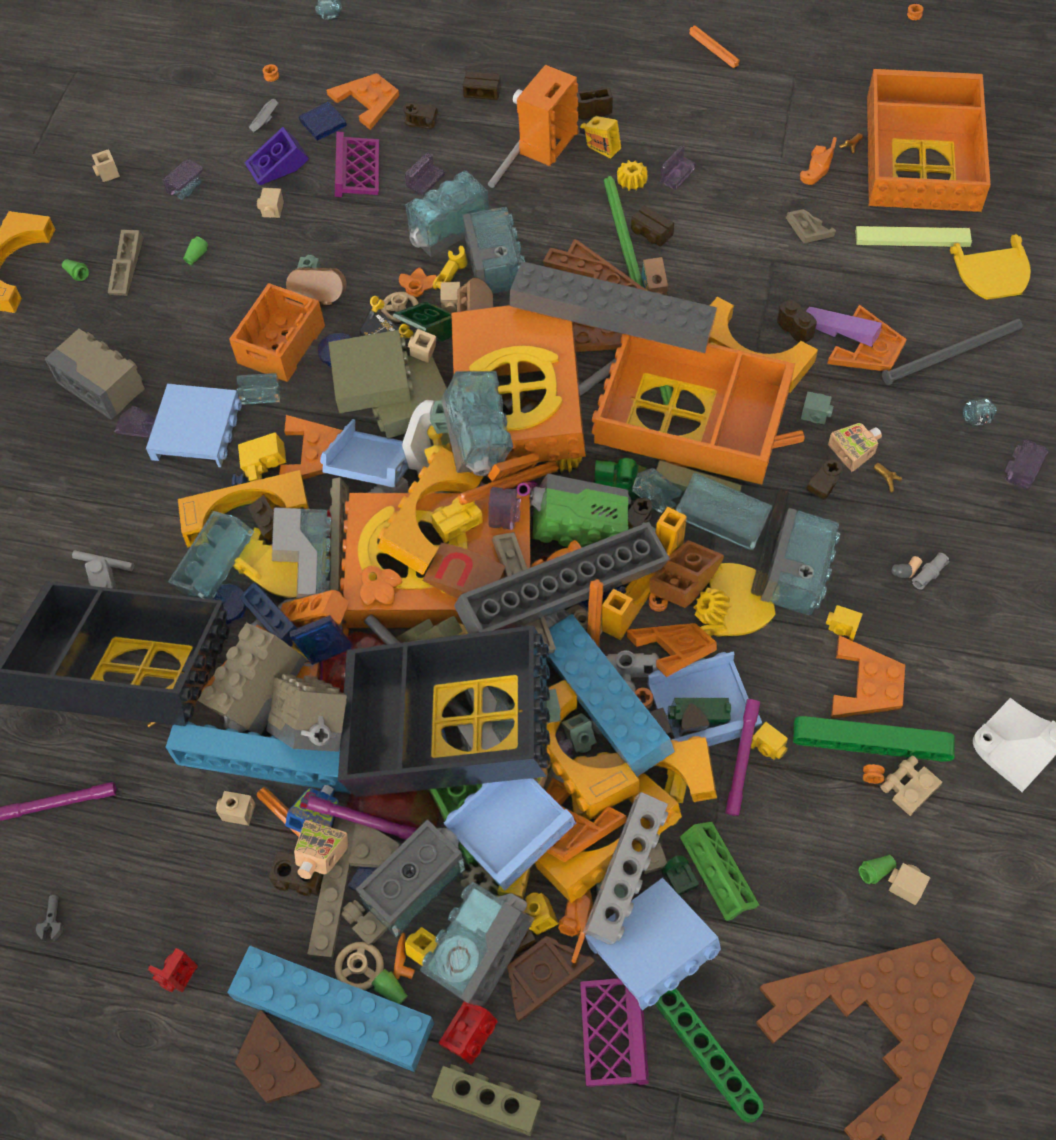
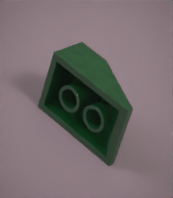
[393,301,452,341]

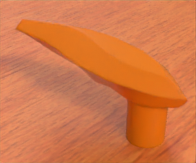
[393,933,415,979]

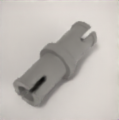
[912,553,949,590]

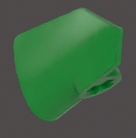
[594,458,647,491]

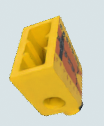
[580,116,621,159]

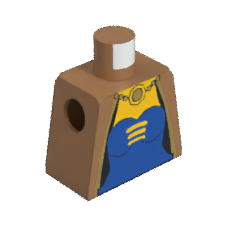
[641,257,668,295]

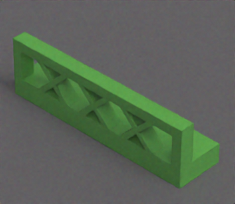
[680,822,759,921]

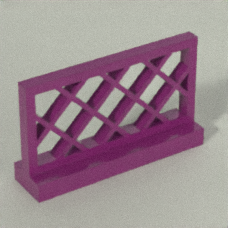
[335,132,379,197]
[580,978,649,1087]

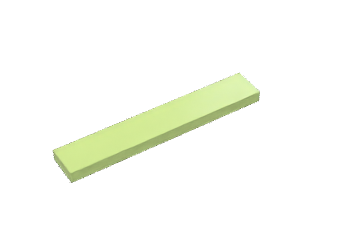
[855,226,972,247]

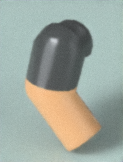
[891,556,922,578]

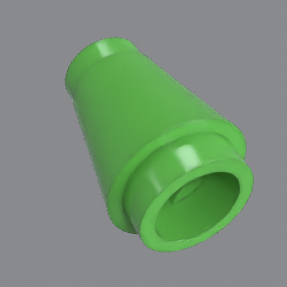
[183,236,208,265]
[62,259,89,281]
[859,855,896,884]
[371,969,408,1004]

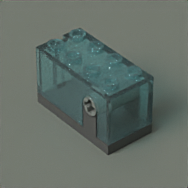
[462,206,525,293]
[760,508,841,616]

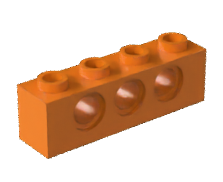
[281,590,349,635]

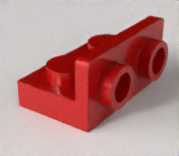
[148,948,198,992]
[439,1001,497,1065]

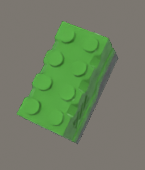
[530,474,628,548]

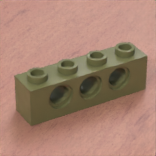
[432,1065,541,1136]

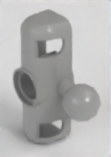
[606,650,659,692]

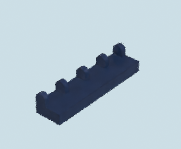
[239,582,299,647]

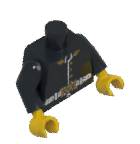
[359,296,413,341]

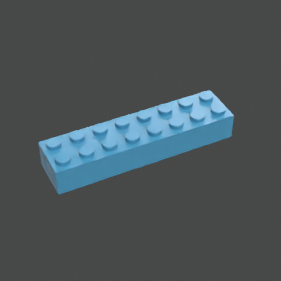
[546,614,675,777]
[166,722,352,794]
[227,946,434,1072]

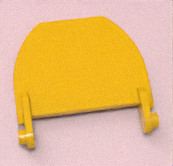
[950,234,1030,300]
[233,526,331,598]
[700,563,775,637]

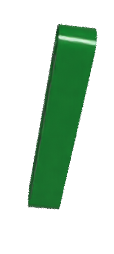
[793,716,955,762]
[655,988,763,1123]

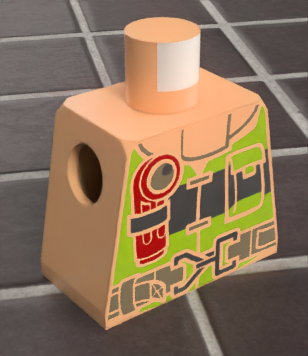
[828,423,882,472]
[294,820,348,879]

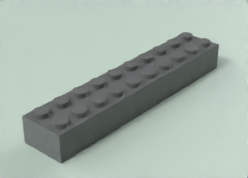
[510,261,717,353]
[454,522,670,634]

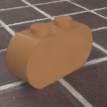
[286,267,347,305]
[457,278,493,312]

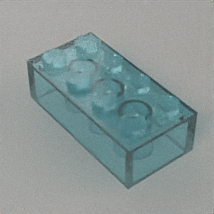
[677,472,773,551]
[168,511,254,599]

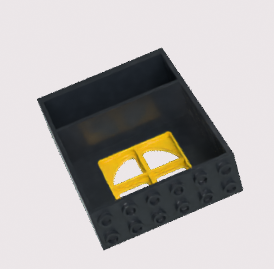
[0,581,230,726]
[338,625,550,797]

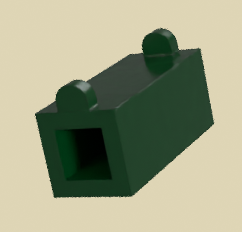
[668,698,731,727]

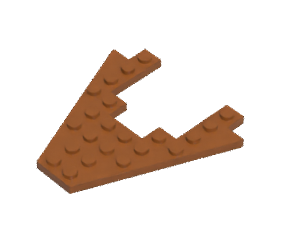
[543,239,648,352]
[756,938,975,1140]

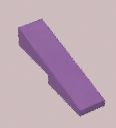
[806,306,882,347]

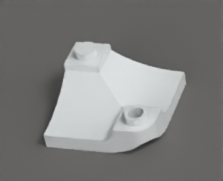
[402,400,435,479]
[973,698,1056,792]

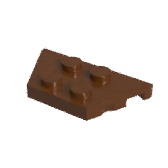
[507,936,595,1022]
[235,1010,321,1103]

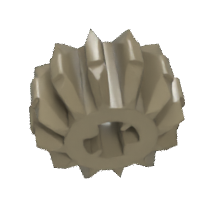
[461,863,499,899]

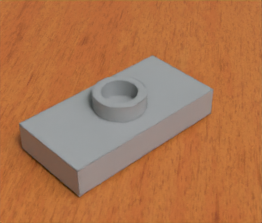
[249,99,278,132]

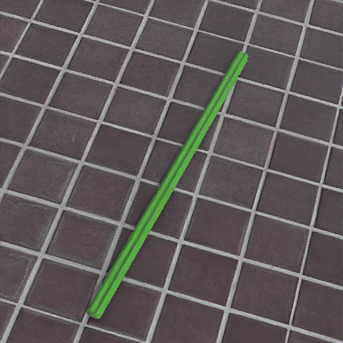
[604,176,673,405]

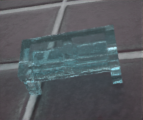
[237,373,280,404]
[632,468,682,513]

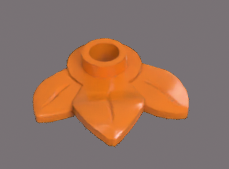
[399,268,436,297]
[360,566,402,605]

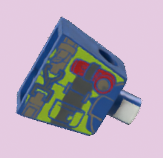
[285,785,339,833]

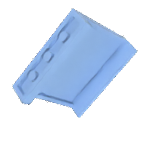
[146,384,242,467]
[320,419,409,487]
[647,652,762,746]
[444,778,576,891]
[585,878,721,1010]

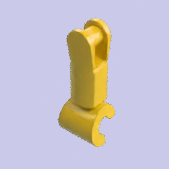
[433,246,468,290]

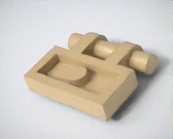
[881,756,942,816]

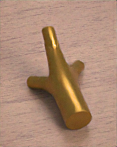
[839,133,863,154]
[873,463,902,492]

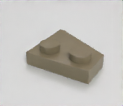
[786,209,836,244]
[349,823,400,868]

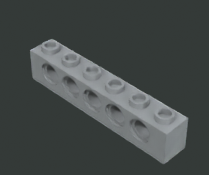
[583,792,668,945]

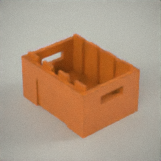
[517,65,578,166]
[229,283,325,382]

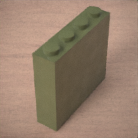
[329,330,414,413]
[372,356,449,439]

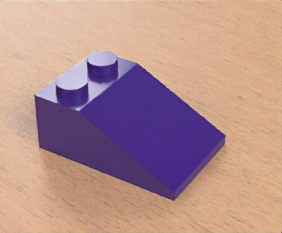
[244,127,309,185]

